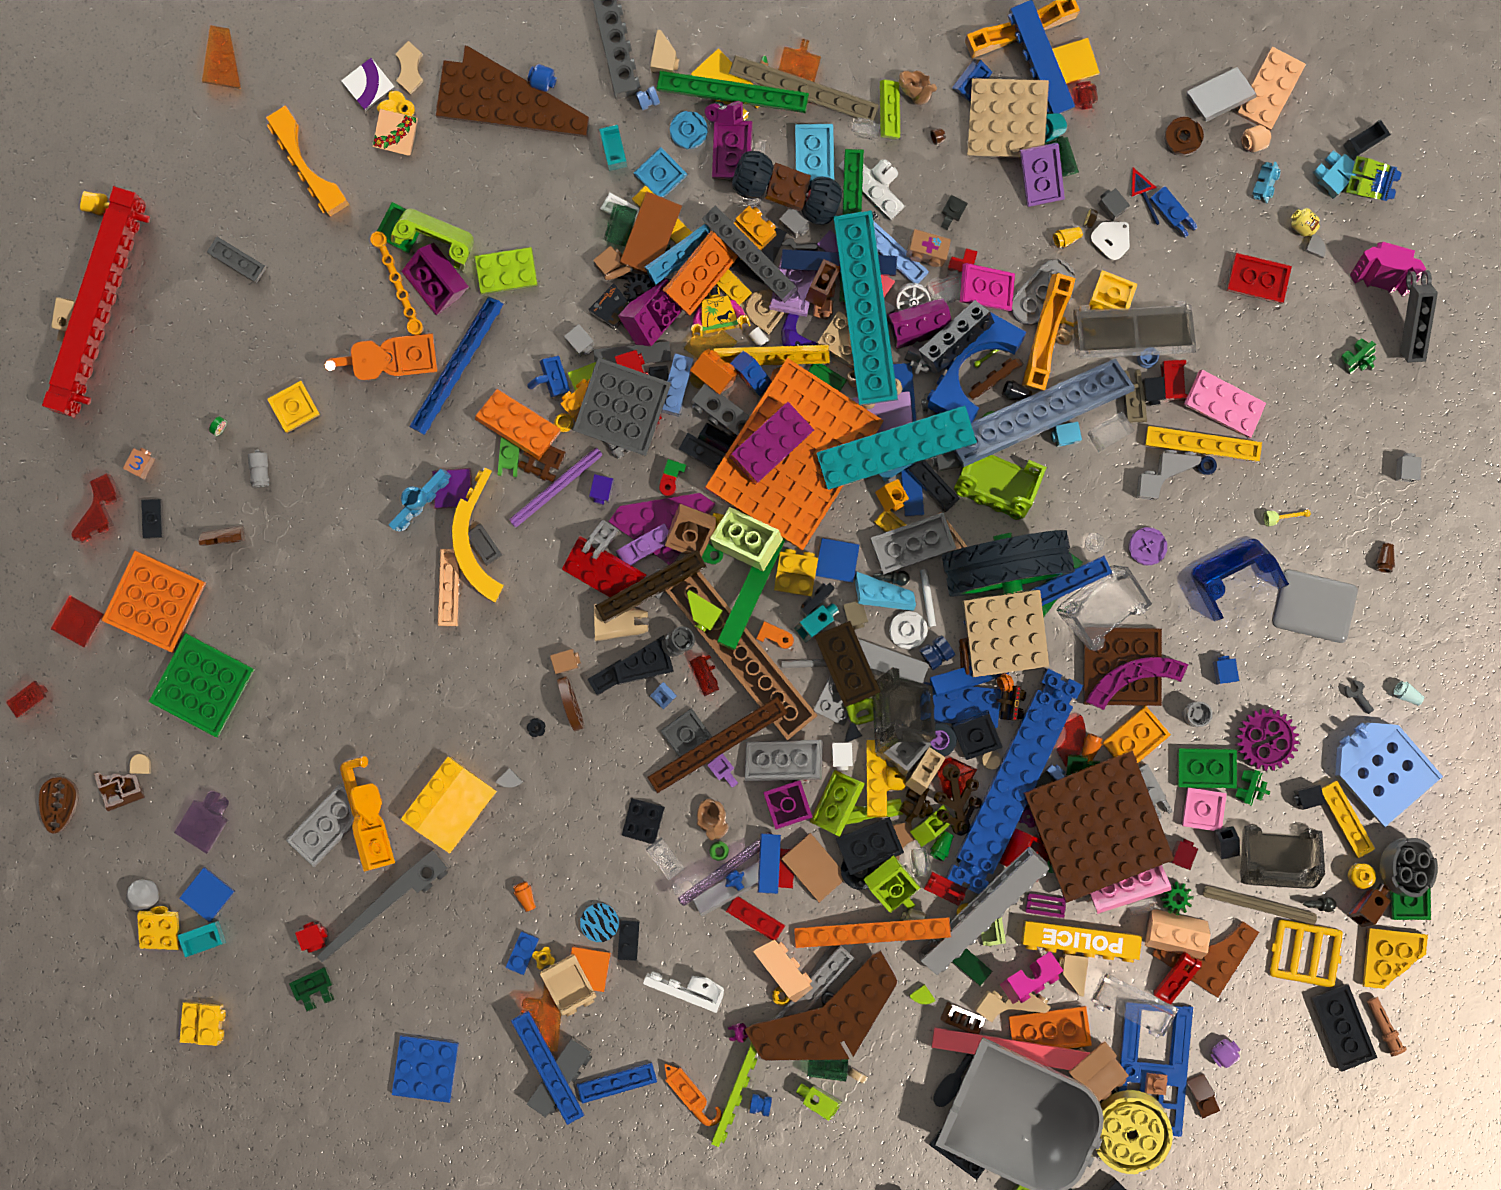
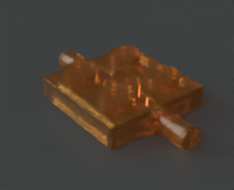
[779,39,821,82]

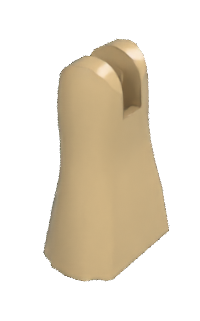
[594,604,648,641]

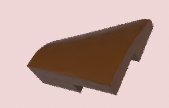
[199,526,245,546]
[94,773,145,811]

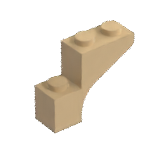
[974,990,1051,1022]

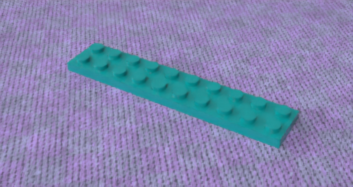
[834,210,898,406]

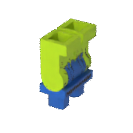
[1346,156,1402,201]

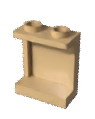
[539,953,597,1017]

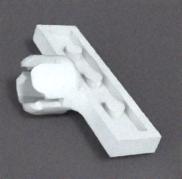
[839,159,905,220]

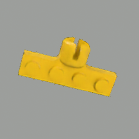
[866,740,906,817]

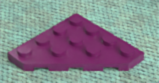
[608,493,716,565]

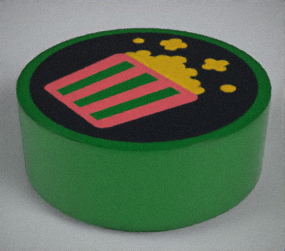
[209,416,227,436]

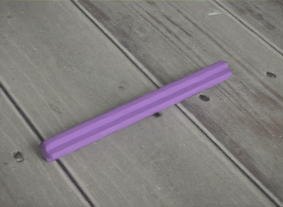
[510,448,602,527]

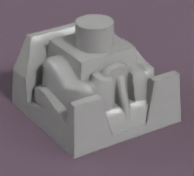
[877,721,931,777]

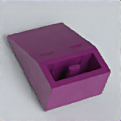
[618,279,682,346]

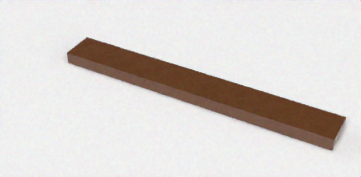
[647,697,788,794]

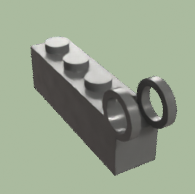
[1400,270,1438,363]

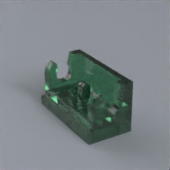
[603,203,638,247]
[807,1059,848,1081]

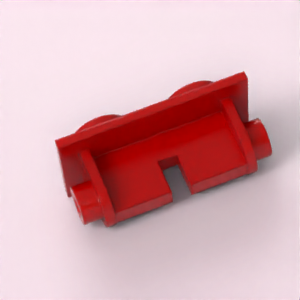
[924,872,967,906]

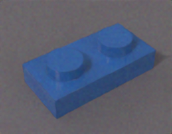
[506,931,540,975]

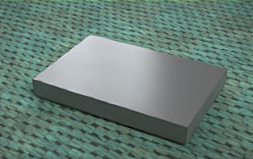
[1187,67,1256,122]

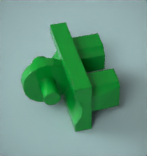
[1341,338,1376,375]
[1236,770,1271,806]

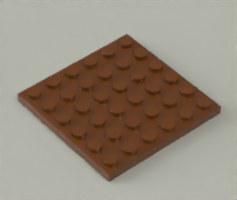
[1024,750,1174,903]

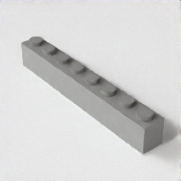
[918,846,1049,975]

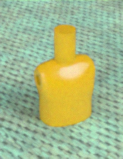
[80,191,109,216]

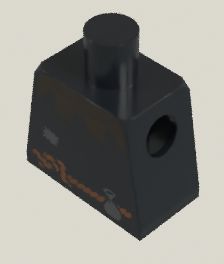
[588,283,629,330]

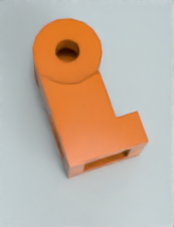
[756,621,794,649]

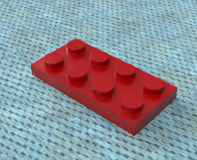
[562,536,646,597]

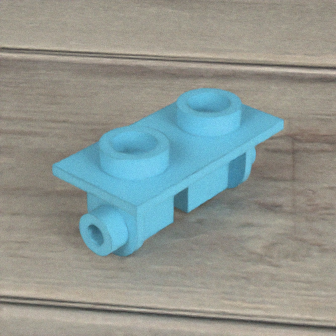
[1252,162,1281,204]

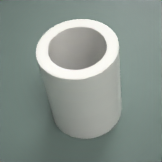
[748,327,769,347]

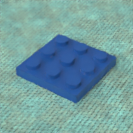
[392,1035,459,1103]

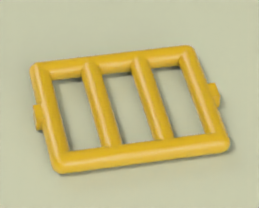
[1270,919,1343,988]

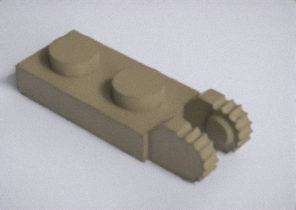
[1124,369,1147,424]

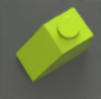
[687,590,723,632]
[910,805,953,847]

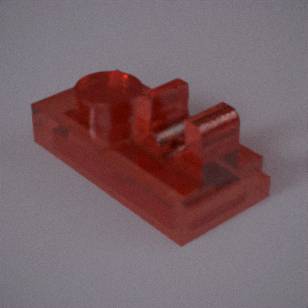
[689,655,719,697]
[6,681,48,718]

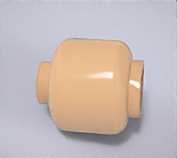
[1241,125,1271,153]

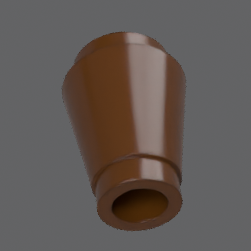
[1376,543,1395,573]

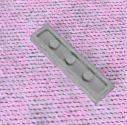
[692,862,759,916]

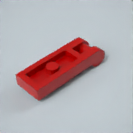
[1154,952,1202,1005]

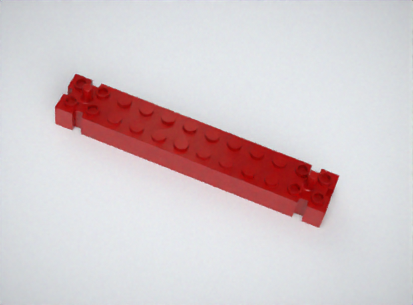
[42,186,150,418]

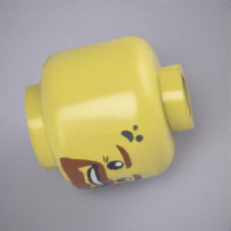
[1291,208,1320,237]

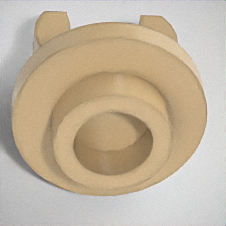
[1055,324,1074,345]

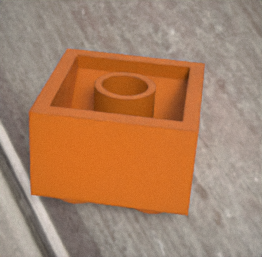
[690,349,738,395]

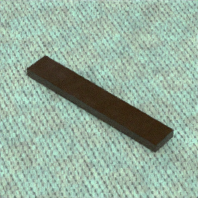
[595,550,707,623]

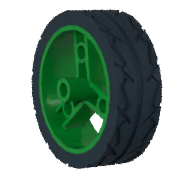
[941,530,1075,597]

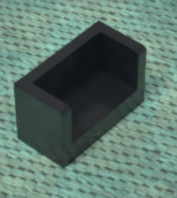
[1343,119,1391,161]

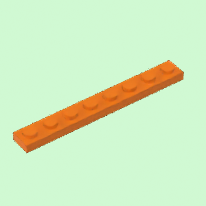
[794,917,951,948]

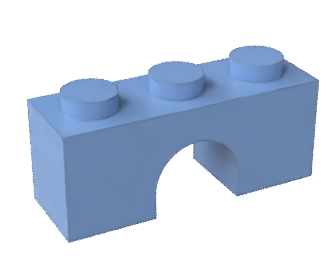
[662,354,694,417]

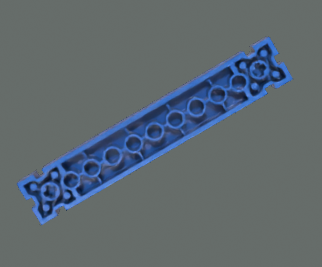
[945,668,1083,894]

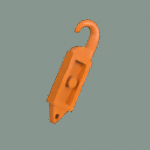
[665,1063,722,1126]

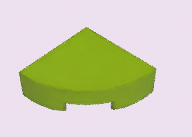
[909,984,936,1004]

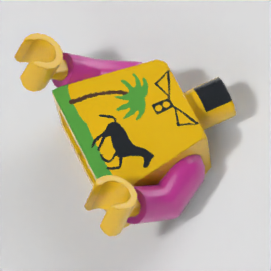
[691,287,751,337]

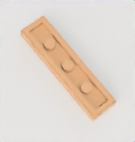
[438,549,460,626]

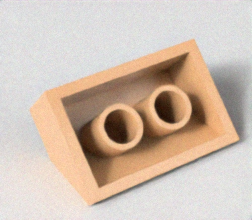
[1145,908,1210,959]
[753,940,813,1002]

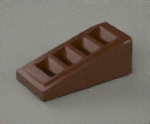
[940,1002,986,1034]

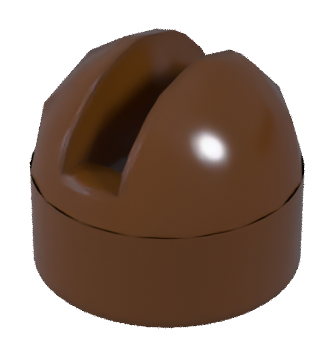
[930,128,946,145]

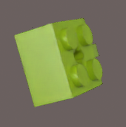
[864,855,921,913]

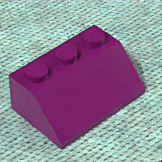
[401,243,469,315]
[888,298,952,349]

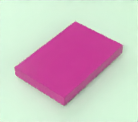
[960,263,1015,312]

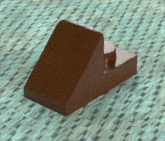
[1187,1074,1220,1119]

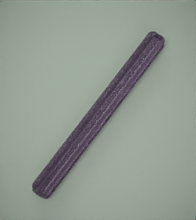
[678,832,772,906]

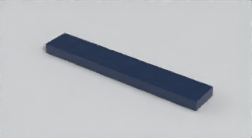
[781,249,897,276]

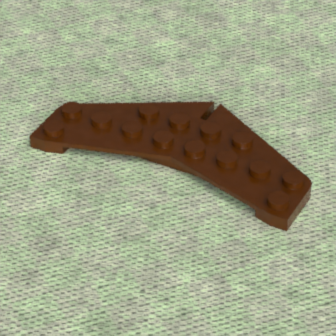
[745,950,897,1061]

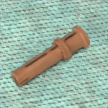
[1366,996,1407,1057]

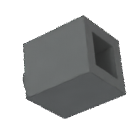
[1098,188,1130,221]

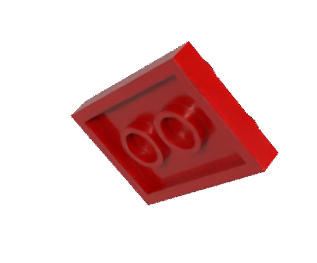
[1227,253,1292,304]

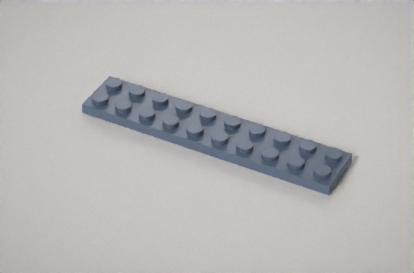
[954,358,1135,467]

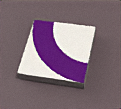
[341,58,395,112]

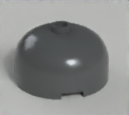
[1379,838,1438,897]

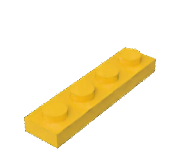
[1322,781,1375,858]

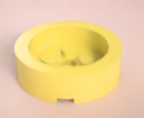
[1096,1090,1173,1174]

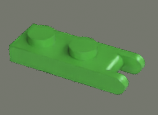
[498,436,520,477]

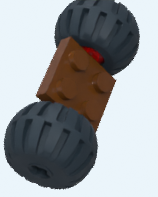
[732,151,842,225]

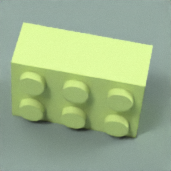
[710,507,783,571]

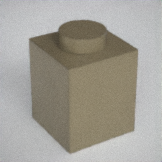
[843,601,868,630]

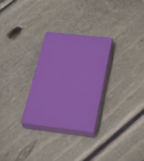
[1020,143,1065,207]

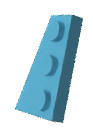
[854,572,916,611]

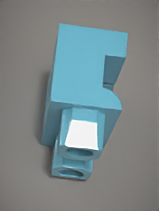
[1313,150,1362,199]

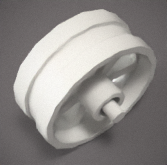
[896,283,931,311]

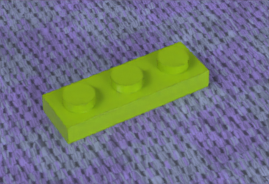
[880,79,900,140]

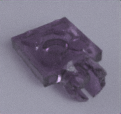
[174,791,229,854]

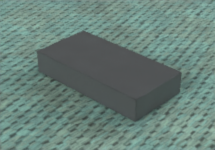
[468,523,502,566]

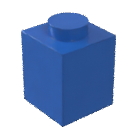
[1213,655,1239,685]

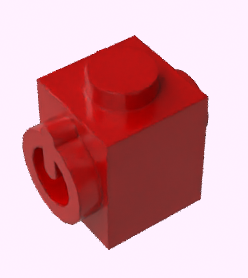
[295,921,328,953]

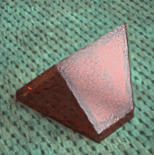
[936,757,978,799]

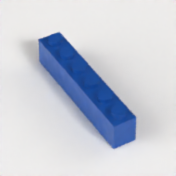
[1008,0,1075,114]

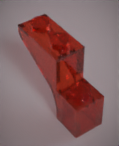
[72,473,121,543]

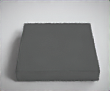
[660,708,712,757]

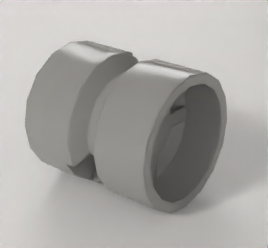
[1182,702,1213,727]

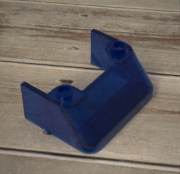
[1191,539,1289,621]

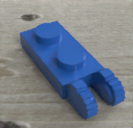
[1150,186,1197,238]

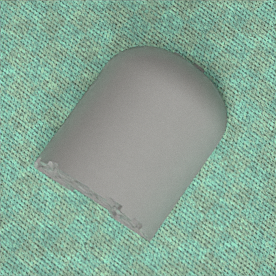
[936,1037,1104,1190]

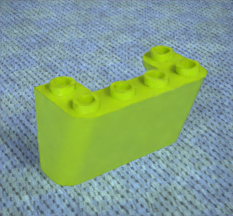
[954,455,1047,520]

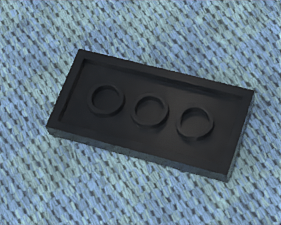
[1311,983,1378,1072]

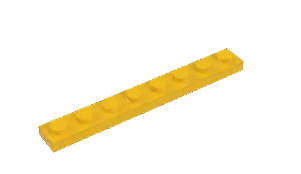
[632,186,752,306]

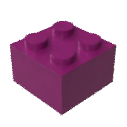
[763,780,812,829]

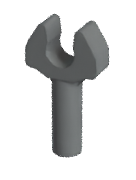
[782,238,818,251]
[1344,680,1374,714]

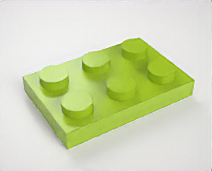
[475,247,538,295]
[810,770,865,837]

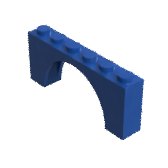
[927,312,1026,424]

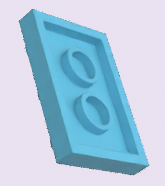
[795,124,834,182]

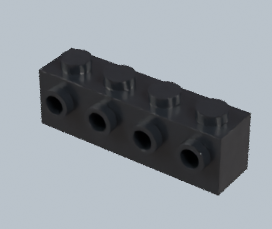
[919,300,995,373]

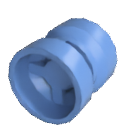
[636,86,660,111]
[1137,347,1159,369]

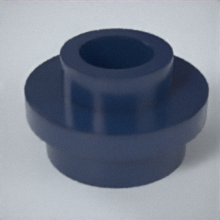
[1197,456,1217,475]

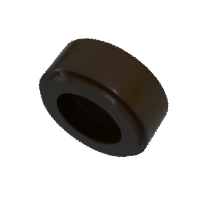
[1084,208,1098,229]

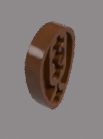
[557,676,585,732]
[39,777,79,833]

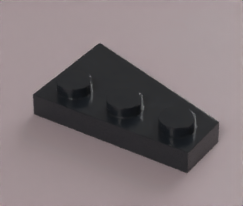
[613,635,674,685]

